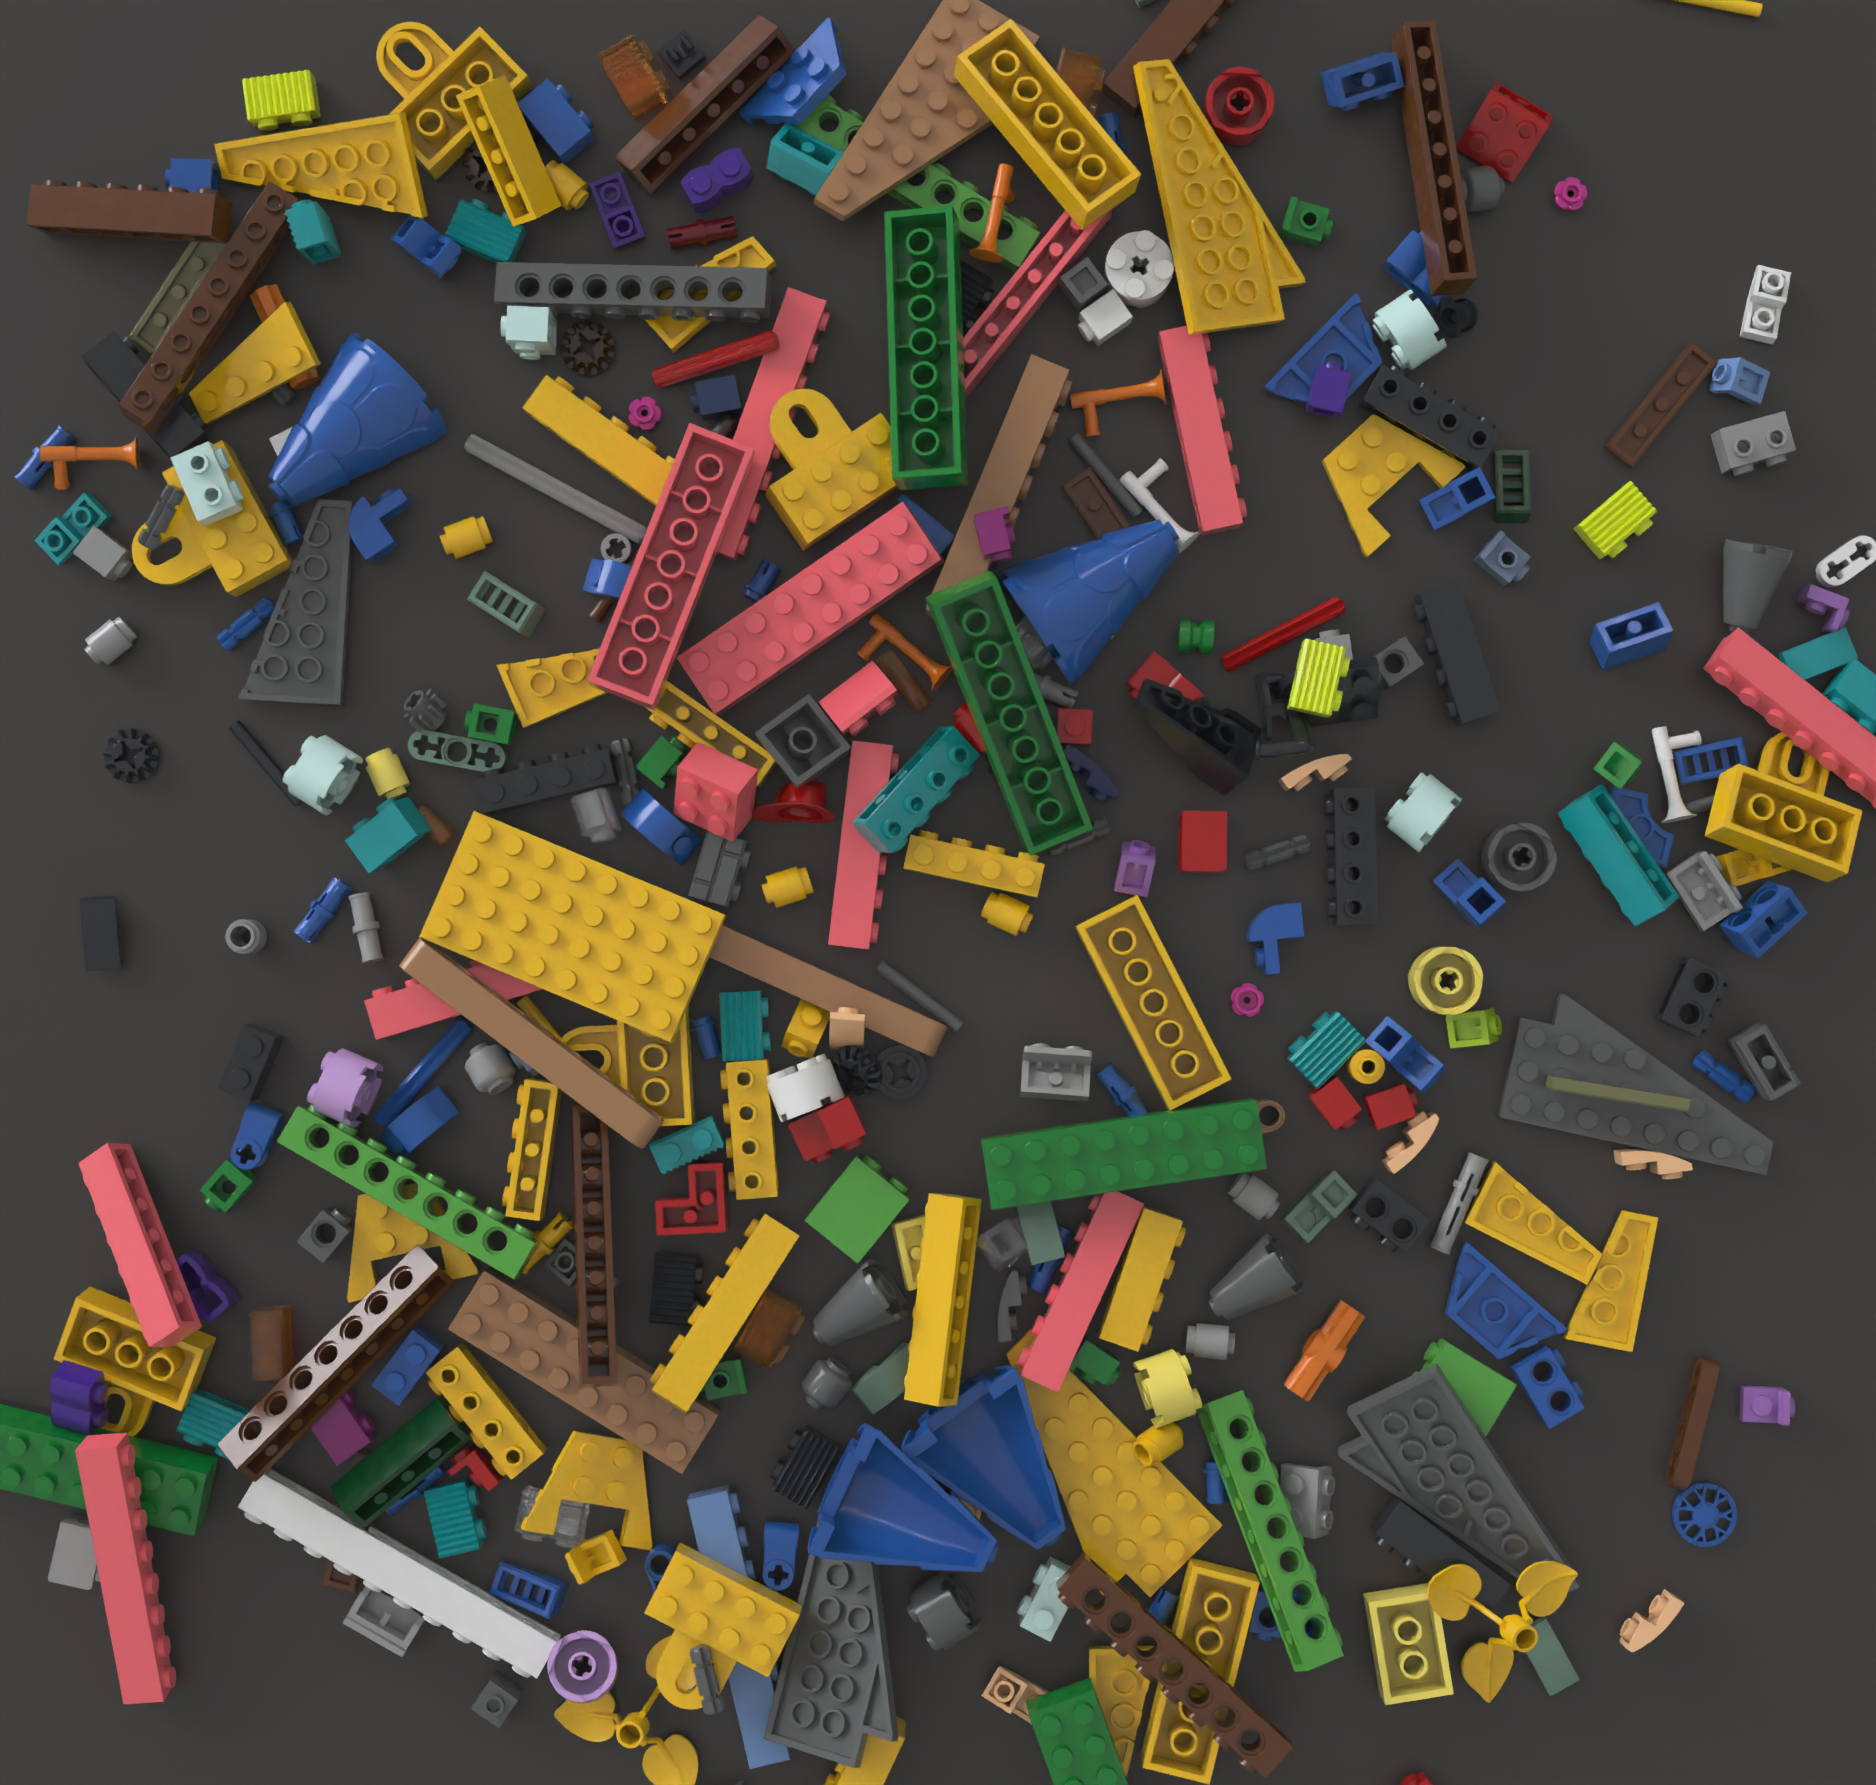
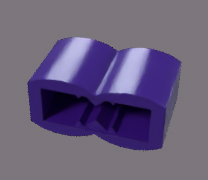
[680,148,754,213]
[176,1250,239,1322]
[50,1360,108,1436]

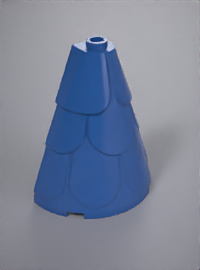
[268,333,448,506]
[996,520,1180,684]
[901,1365,1066,1550]
[808,1423,999,1572]

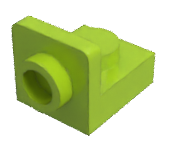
[1445,1008,1502,1049]

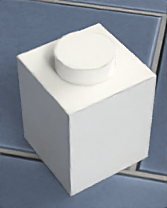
[1077,289,1133,347]

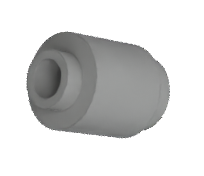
[84,616,137,666]
[225,919,267,954]
[1227,1172,1280,1221]
[1186,1323,1235,1360]

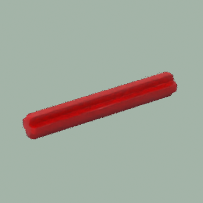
[652,330,779,388]
[1221,596,1346,672]

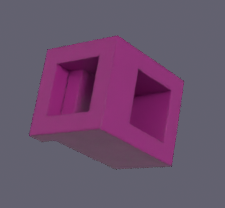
[973,506,1016,563]

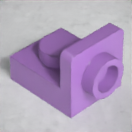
[1797,584,1850,634]
[1114,840,1156,897]
[1739,1386,1795,1426]

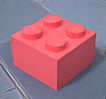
[673,742,758,842]

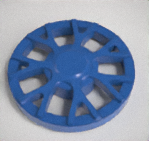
[1672,1482,1737,1547]

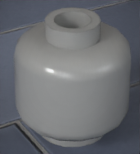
[465,1042,516,1095]

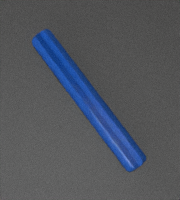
[373,1018,473,1129]

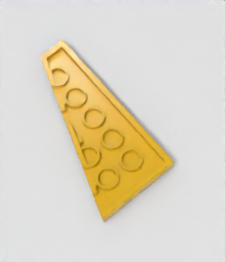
[214,112,428,218]

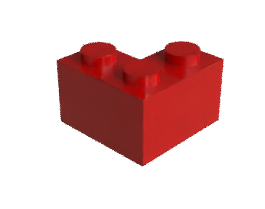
[787,1093,868,1164]
[655,1160,729,1236]

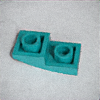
[34,492,113,565]
[1778,627,1859,680]

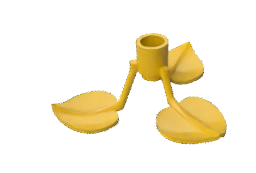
[1427,1561,1578,1703]
[554,1636,699,1785]

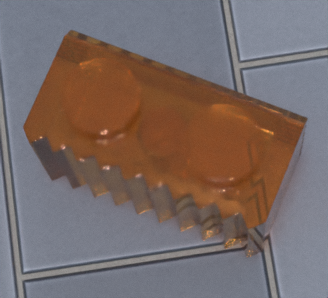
[597,34,671,120]
[1056,48,1106,117]
[733,1287,806,1370]
[248,1306,293,1381]

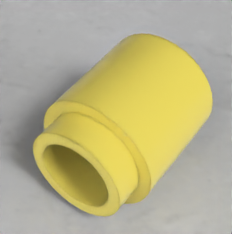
[365,748,410,799]

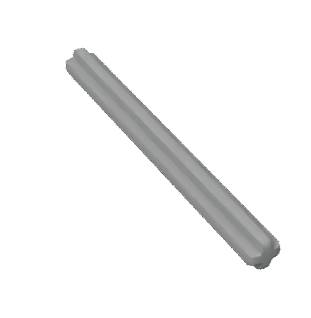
[464,434,647,544]

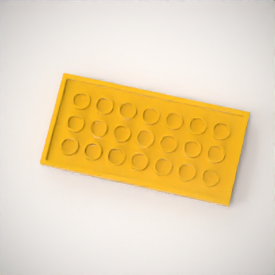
[419,811,726,1043]

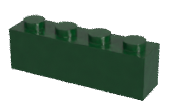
[331,1397,471,1529]

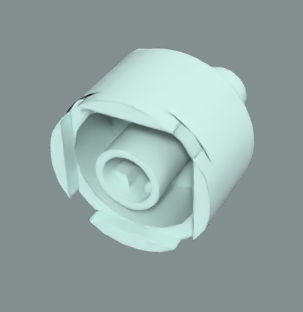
[1372,290,1447,370]
[283,735,363,815]
[1384,772,1463,852]

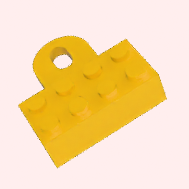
[376,22,533,181]
[765,389,899,551]
[132,440,293,597]
[1705,732,1862,883]
[560,1005,695,1126]
[54,1286,216,1436]
[644,1543,802,1710]

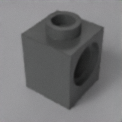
[1059,257,1108,313]
[1374,636,1424,690]
[297,1207,355,1263]
[471,1670,524,1728]

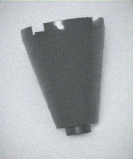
[1723,538,1793,634]
[1208,1233,1307,1320]
[812,1259,909,1347]

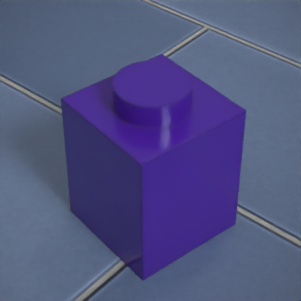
[1305,363,1351,419]

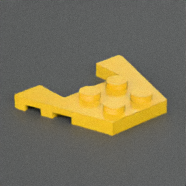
[1322,414,1466,558]
[347,1182,480,1303]
[521,1431,652,1550]

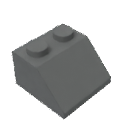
[754,694,851,788]

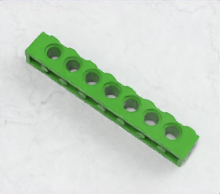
[791,95,1040,273]
[277,1104,540,1279]
[1196,1390,1344,1672]

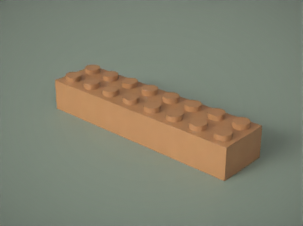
[925,354,1073,620]
[448,1266,721,1474]

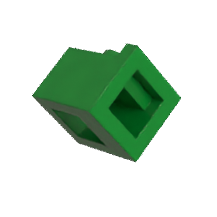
[1279,196,1334,248]
[464,703,518,747]
[636,736,688,791]
[1593,741,1643,790]
[199,1158,260,1213]
[1069,1335,1121,1387]
[699,1355,749,1401]

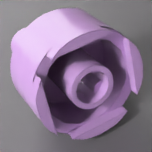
[307,1048,383,1128]
[547,1630,619,1704]

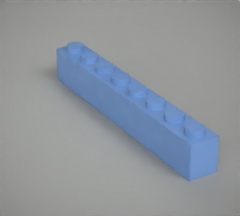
[687,1484,792,1769]

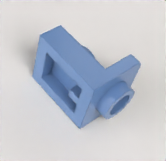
[1709,357,1771,405]

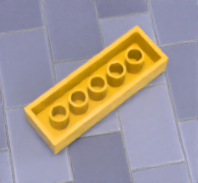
[954,19,1141,230]
[1074,895,1231,1111]
[1139,1558,1260,1785]

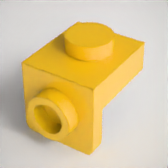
[781,999,830,1059]
[565,1529,627,1585]

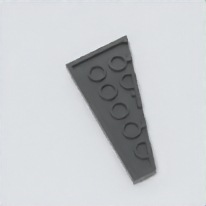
[238,499,355,706]

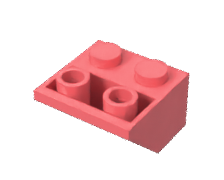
[818,660,898,737]

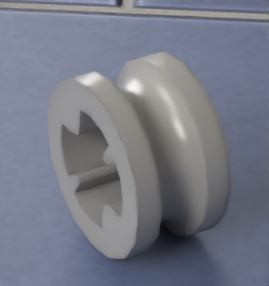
[601,533,633,564]

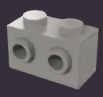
[1711,411,1796,476]

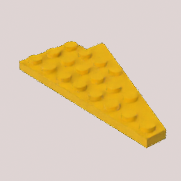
[1133,59,1306,335]
[1006,1329,1223,1597]

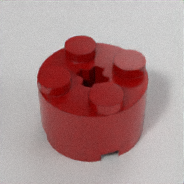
[1202,67,1274,146]

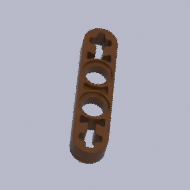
[1666,1357,1719,1491]

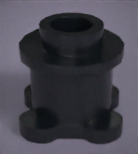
[1432,297,1478,339]

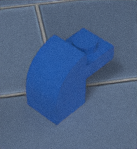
[390,214,462,278]
[1419,467,1496,531]
[349,488,413,564]
[582,558,632,601]
[621,788,703,866]
[1433,858,1506,929]
[1246,903,1304,975]
[1365,1016,1447,1094]
[380,1086,459,1158]

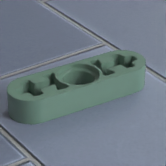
[408,730,508,772]

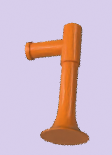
[969,164,1015,263]
[1070,369,1166,437]
[40,436,140,490]
[856,612,953,692]

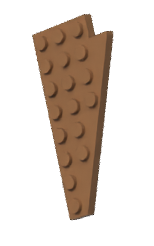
[814,0,1040,221]

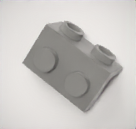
[1664,851,1743,931]
[1020,1043,1092,1102]
[1280,1463,1335,1539]

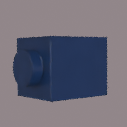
[690,374,743,421]

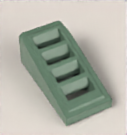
[467,571,546,637]

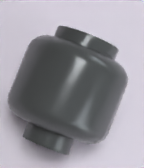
[1460,166,1505,213]
[802,1357,853,1410]

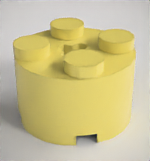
[1408,946,1483,1015]
[1133,1349,1202,1428]

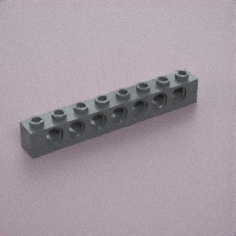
[494,262,772,323]

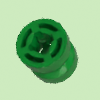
[1177,619,1214,654]

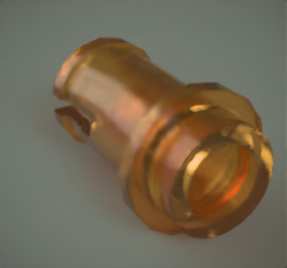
[418,804,455,848]

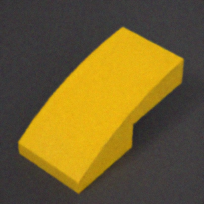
[1716,849,1793,887]

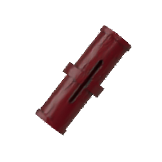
[667,215,738,250]

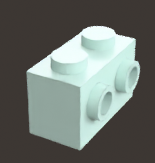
[501,306,557,360]
[171,441,244,526]
[1016,1556,1070,1642]

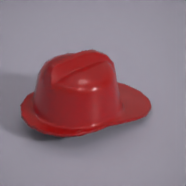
[752,781,835,824]

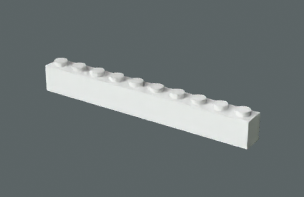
[238,1468,561,1678]

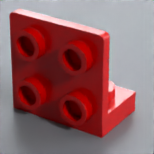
[1456,81,1554,182]

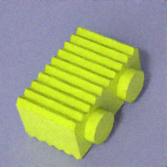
[242,70,321,131]
[1573,481,1657,560]
[1287,639,1350,718]

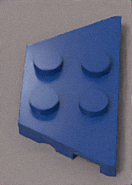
[738,17,847,124]
[1263,293,1382,405]
[1445,1241,1567,1359]

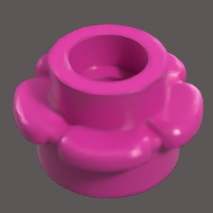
[1554,177,1588,211]
[628,397,662,430]
[1230,983,1264,1017]

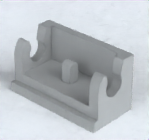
[343,1586,425,1657]

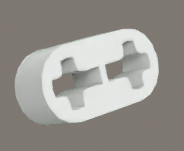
[1816,536,1876,587]

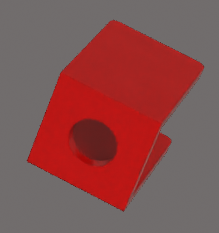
[1178,811,1227,872]

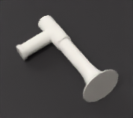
[1119,458,1200,553]
[1651,726,1701,823]

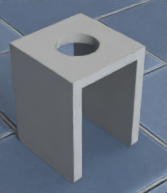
[48,1513,100,1590]

